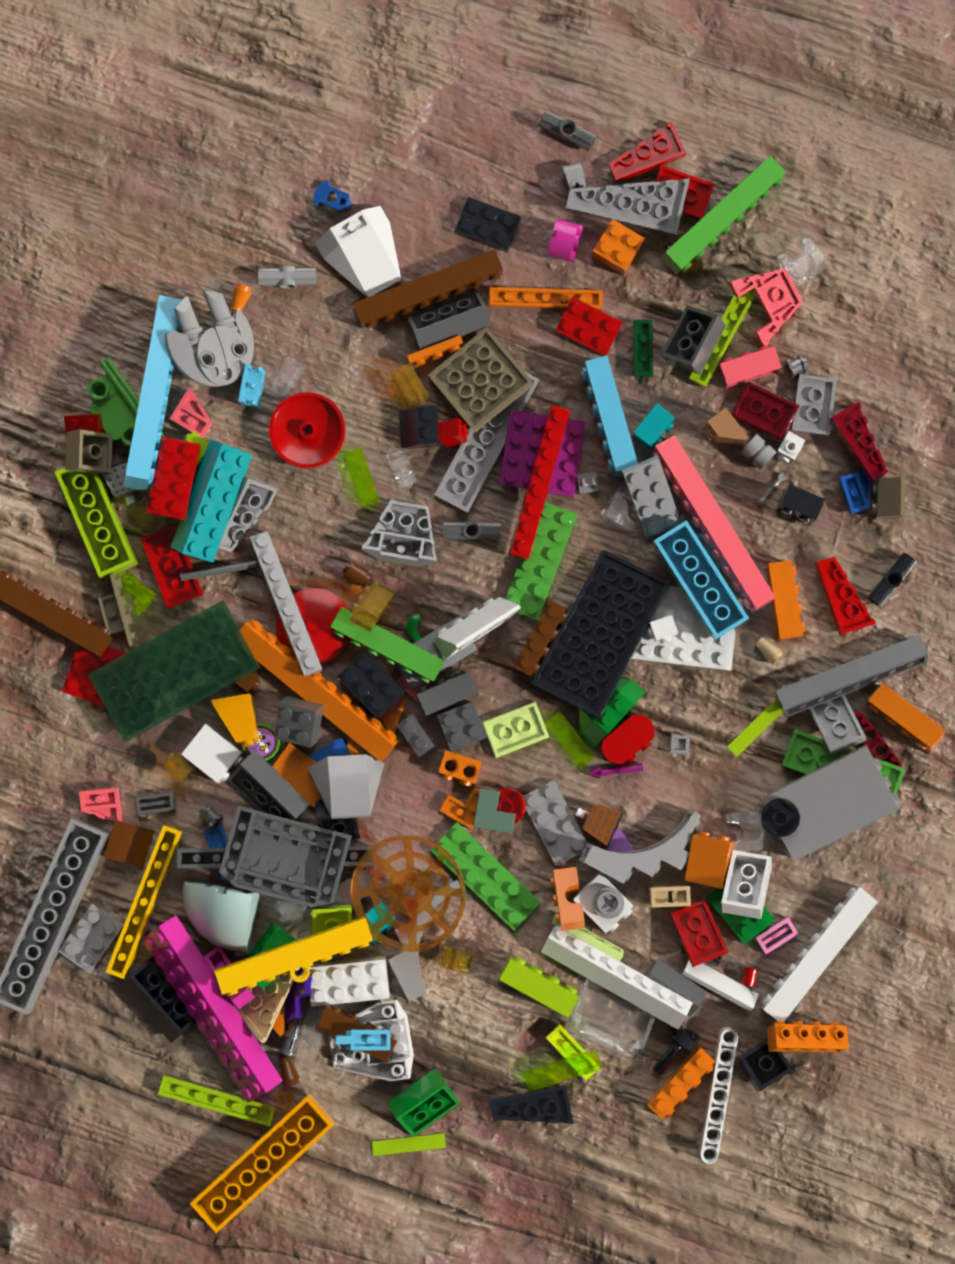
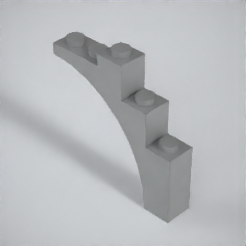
[579,810,701,884]
[388,878,461,1002]

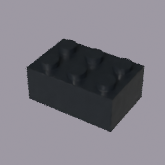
[337,650,406,720]

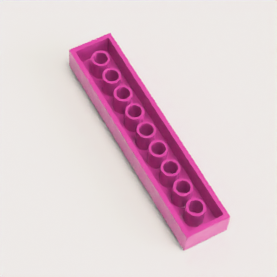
[142,916,283,1103]

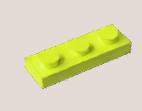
[546,1023,600,1081]

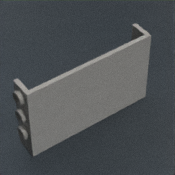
[761,745,901,861]

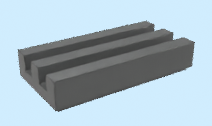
[135,791,176,816]

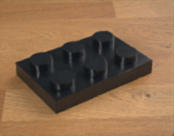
[455,197,521,253]

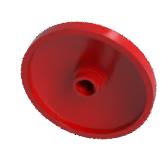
[269,392,346,469]
[275,588,351,664]

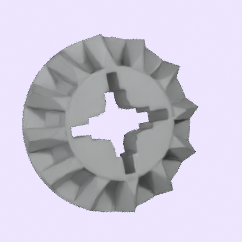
[593,887,624,919]

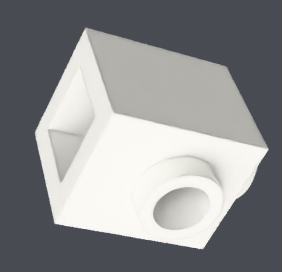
[776,431,805,463]
[647,615,678,644]

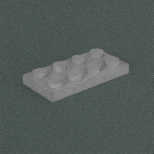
[622,456,681,539]
[396,617,478,689]
[523,780,587,866]

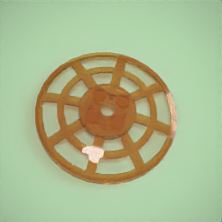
[351,835,466,952]

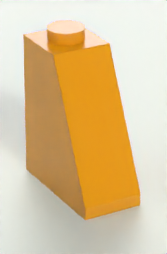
[212,694,259,747]

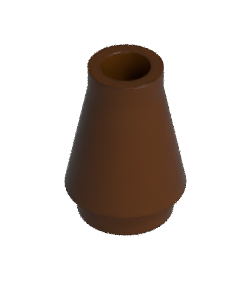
[279,1057,300,1087]

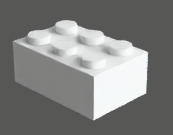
[721,850,772,919]

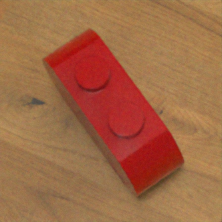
[601,714,654,764]

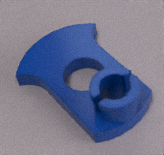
[314,180,352,212]

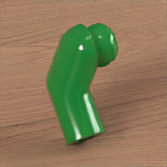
[406,614,422,643]

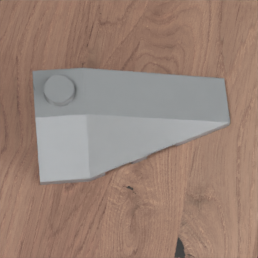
[219,474,278,552]

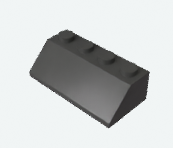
[406,288,492,350]
[227,750,310,821]

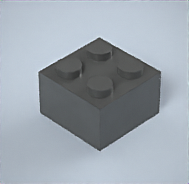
[274,696,323,748]
[437,702,487,752]

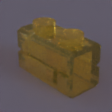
[389,363,429,409]

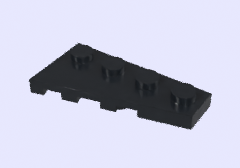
[489,1084,574,1124]

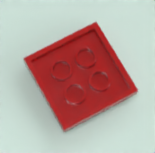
[61,645,136,711]

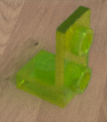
[121,571,156,617]

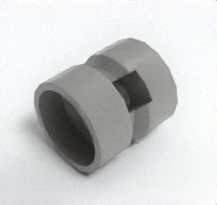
[741,435,776,470]

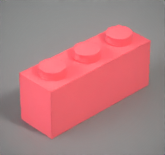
[718,345,782,389]

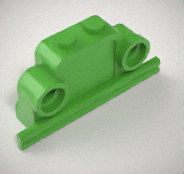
[88,358,165,447]

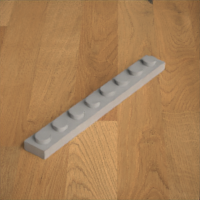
[249,531,322,677]

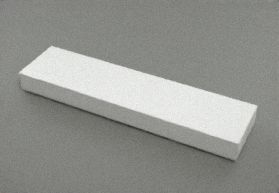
[682,959,759,1012]

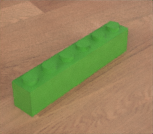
[331,607,445,683]

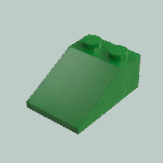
[706,888,775,945]

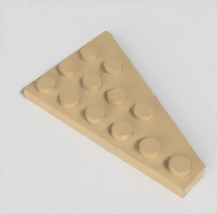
[229,909,312,1043]

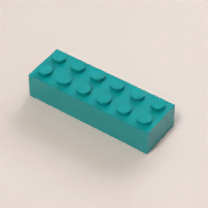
[171,439,253,563]

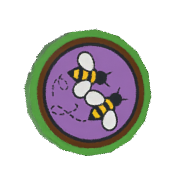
[243,723,281,761]

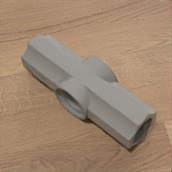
[258,266,316,289]

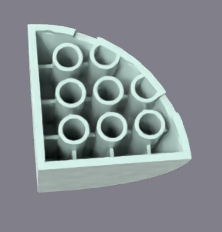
[182,880,260,956]

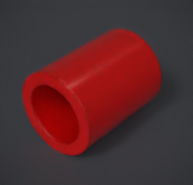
[741,967,758,987]

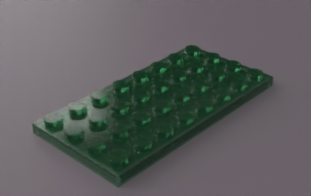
[88,600,260,743]

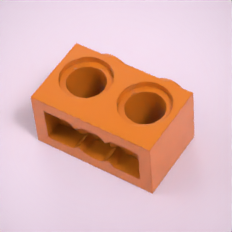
[439,750,482,786]

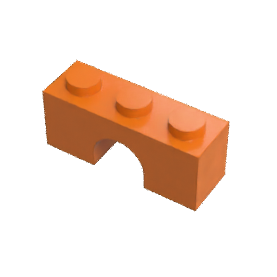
[550,867,585,931]

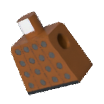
[575,804,624,846]

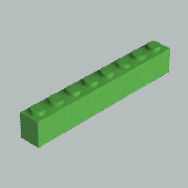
[661,156,786,275]

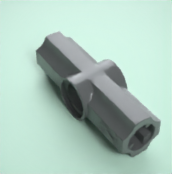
[539,110,597,151]
[443,522,501,541]

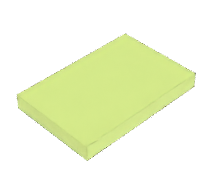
[482,702,549,758]

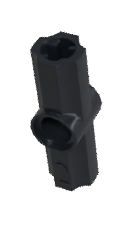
[868,552,917,607]

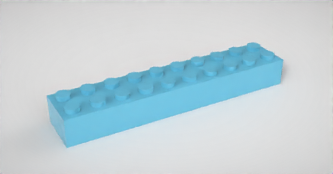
[124,295,181,491]

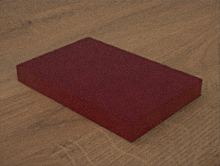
[731,382,800,441]

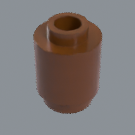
[343,561,372,588]

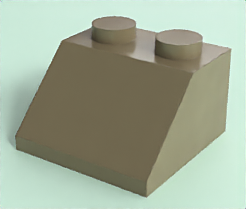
[66,429,113,473]
[871,477,905,520]

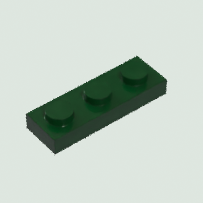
[633,320,653,378]

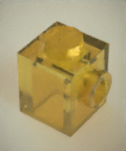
[163,752,195,782]
[439,946,474,974]

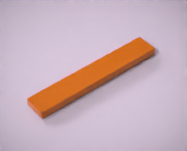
[489,287,603,310]

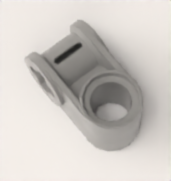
[562,162,586,193]

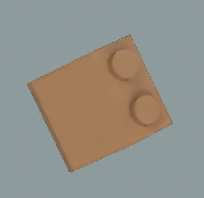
[703,408,749,447]

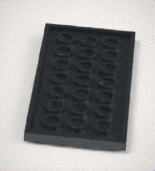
[531,550,671,719]

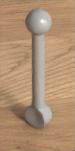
[758,473,786,505]

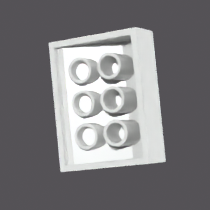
[433,597,521,660]

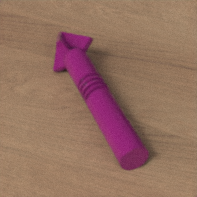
[586,764,643,778]

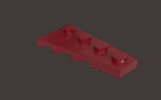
[829,401,888,483]

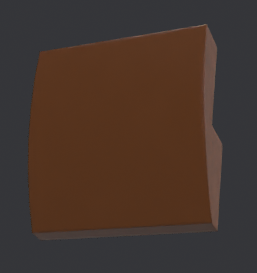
[104,820,154,868]

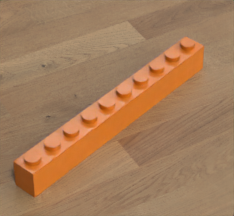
[232,619,400,762]

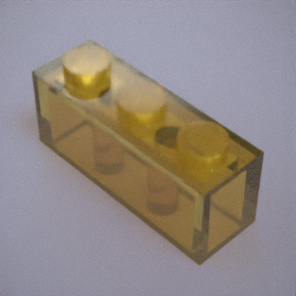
[350,581,395,632]

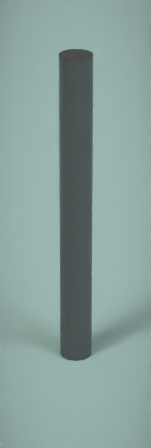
[180,560,257,581]

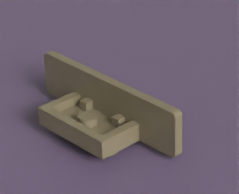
[98,573,138,648]

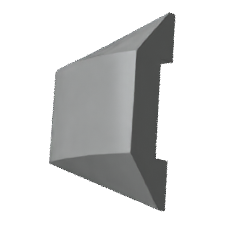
[361,500,437,567]
[308,754,385,819]

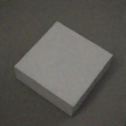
[669,734,690,755]

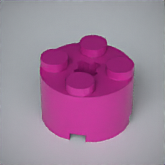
[548,219,583,262]

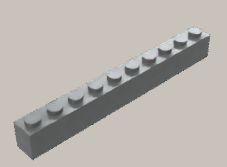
[177,846,374,868]

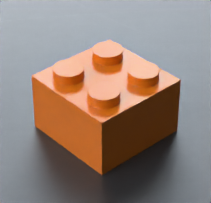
[592,219,645,276]

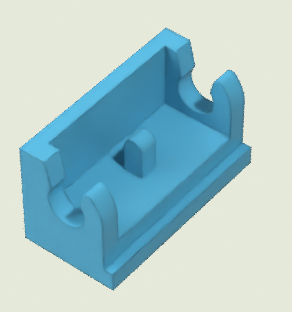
[238,364,266,408]

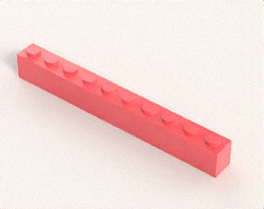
[652,435,776,613]

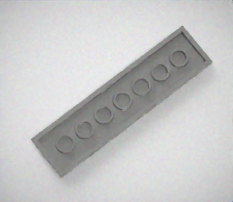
[434,372,539,514]

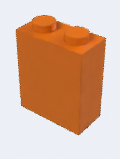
[685,831,735,889]

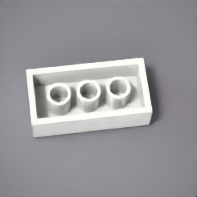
[309,956,390,1007]

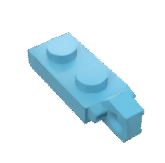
[335,1029,390,1050]

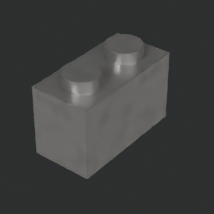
[397,714,435,757]

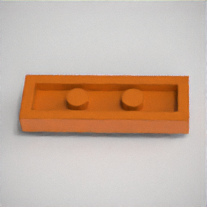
[407,335,463,367]

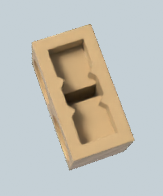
[649,885,691,907]

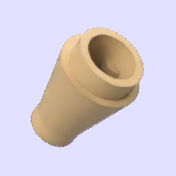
[755,637,784,665]

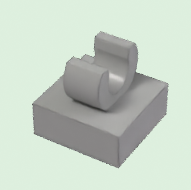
[577,472,599,494]

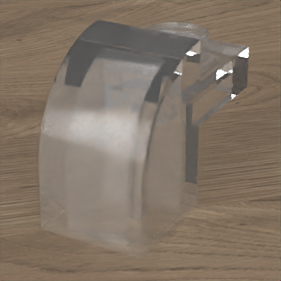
[385,447,417,488]

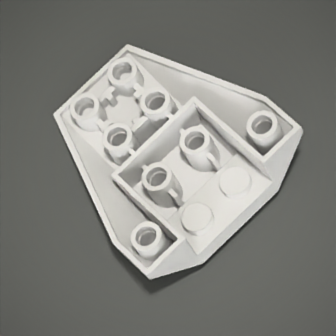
[315,206,401,298]
[328,1000,414,1081]

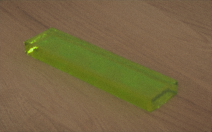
[523,1049,603,1092]

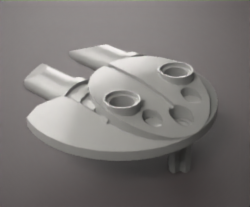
[165,291,254,387]

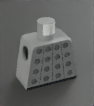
[102,460,142,507]

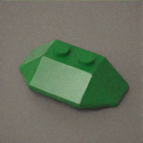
[579,679,645,748]

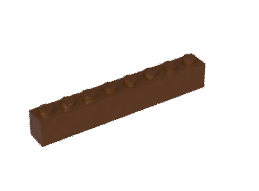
[353,249,503,329]
[0,570,113,657]

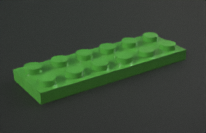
[506,502,577,621]
[782,729,906,794]
[431,822,541,930]

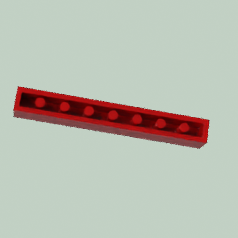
[508,405,570,560]

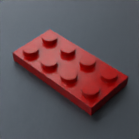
[146,437,201,521]
[140,524,204,609]

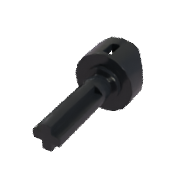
[653,1024,700,1075]

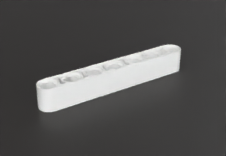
[699,1027,738,1164]

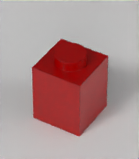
[438,418,469,447]

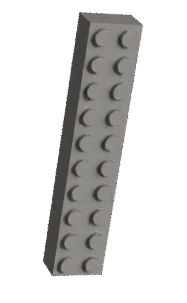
[0,818,110,1015]

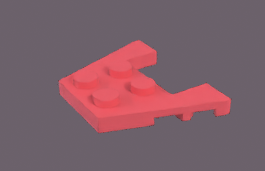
[728,268,803,347]

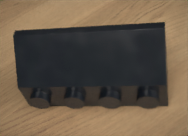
[119,956,196,1043]

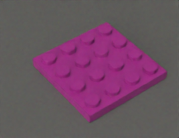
[498,409,586,498]

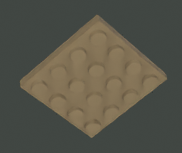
[428,327,534,432]

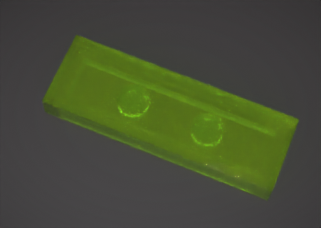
[344,447,380,508]
[545,711,595,768]

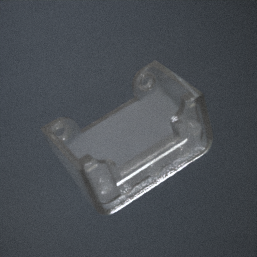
[565,978,655,1060]

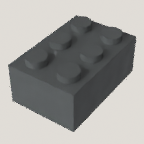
[661,305,726,375]

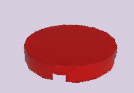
[496,787,526,824]

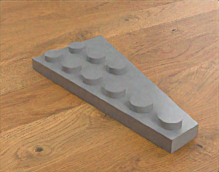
[565,178,690,235]

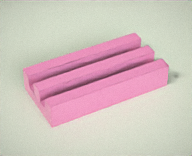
[755,917,799,954]

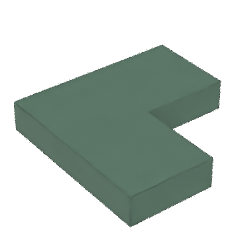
[474,788,516,833]

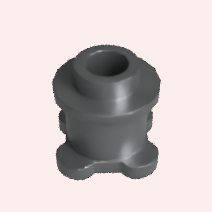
[784,355,809,380]
[198,804,224,829]

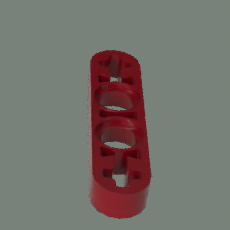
[854,712,902,767]

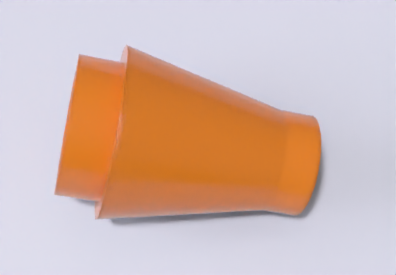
[231,283,252,311]

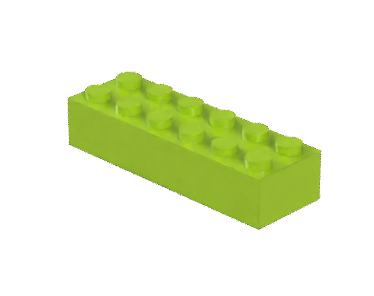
[55,467,138,579]

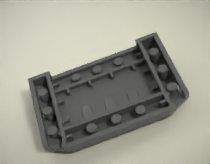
[219,806,352,907]

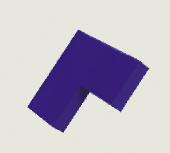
[286,975,311,1022]

